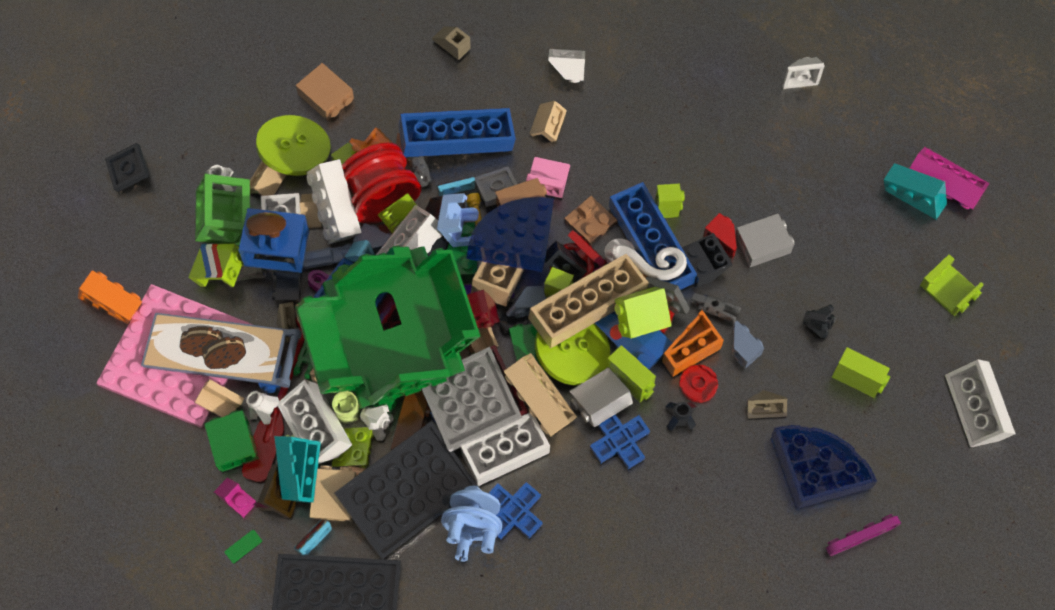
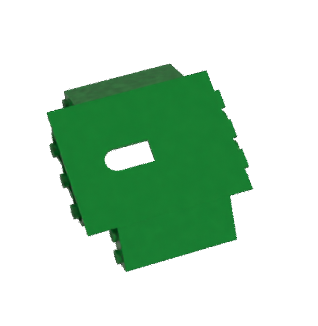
[295,245,480,409]

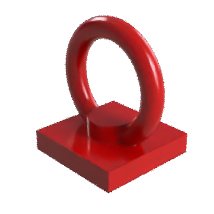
[550,230,607,280]

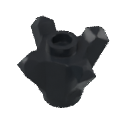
[803,304,836,339]
[665,402,697,432]

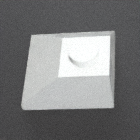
[548,49,585,83]
[782,57,824,89]

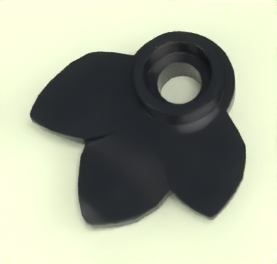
[496,298,528,333]

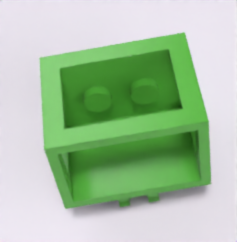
[195,174,250,246]

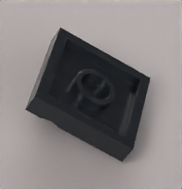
[105,143,149,192]

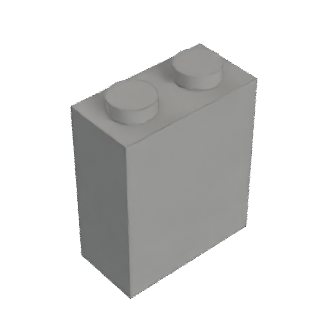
[735,214,794,267]
[570,367,633,427]

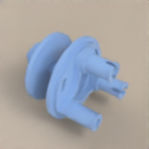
[441,485,502,562]

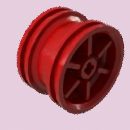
[342,142,421,224]

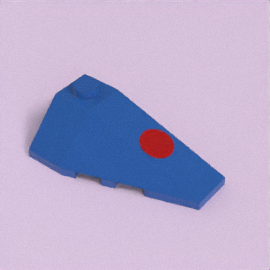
[595,311,673,370]

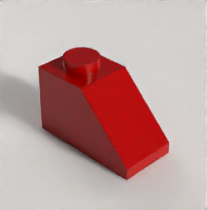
[703,213,737,258]

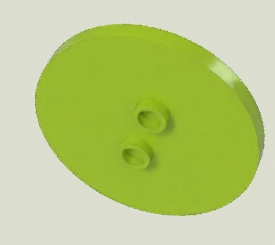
[256,115,331,176]
[535,323,610,385]

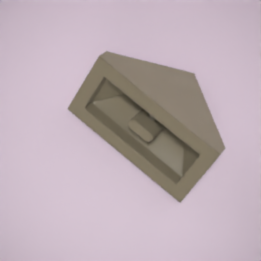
[276,302,296,343]
[747,390,787,419]

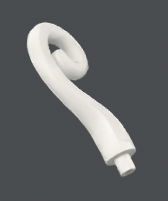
[606,245,687,280]

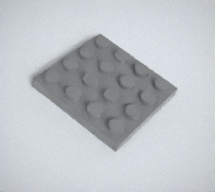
[422,347,522,452]

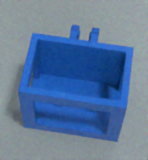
[239,208,309,273]

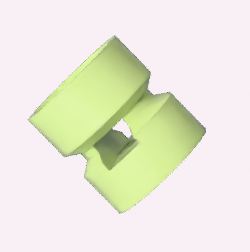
[332,391,360,424]

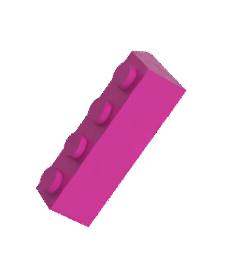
[909,147,990,209]

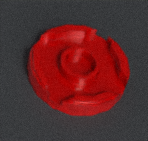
[679,364,718,403]

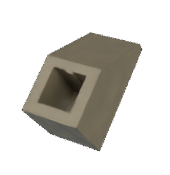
[432,27,471,60]

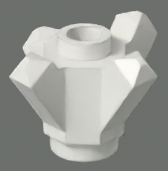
[206,165,234,192]
[246,391,280,424]
[360,404,394,441]

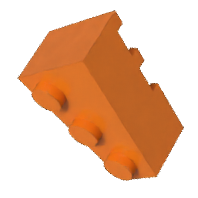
[78,270,142,324]
[662,310,724,377]

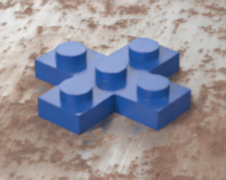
[590,415,650,469]
[489,482,543,540]

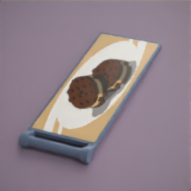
[141,313,302,388]

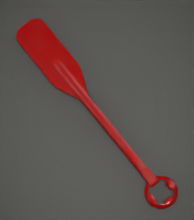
[242,314,305,482]

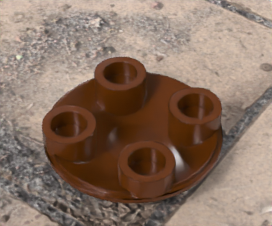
[246,212,286,238]

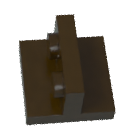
[256,464,297,518]

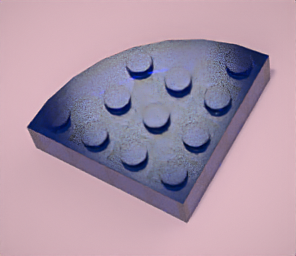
[466,197,554,272]
[771,425,877,509]

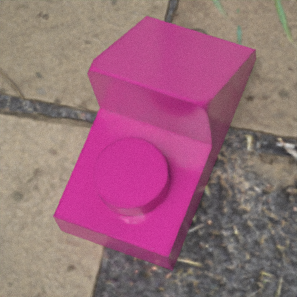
[213,477,257,518]

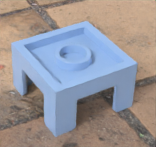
[437,193,479,247]

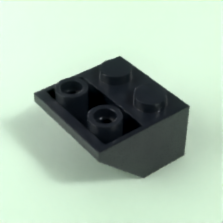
[682,233,732,288]

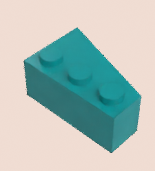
[884,163,947,220]
[274,436,321,503]

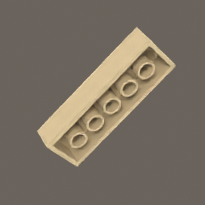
[528,254,649,349]

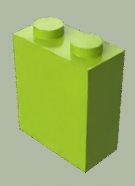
[615,287,671,338]
[606,345,656,403]
[832,347,890,398]

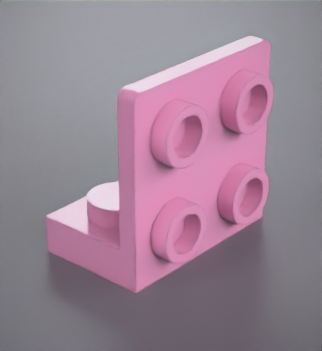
[526,157,570,198]

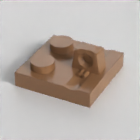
[564,196,617,246]

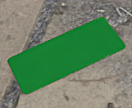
[224,530,262,563]

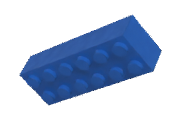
[398,108,516,157]
[609,182,697,290]

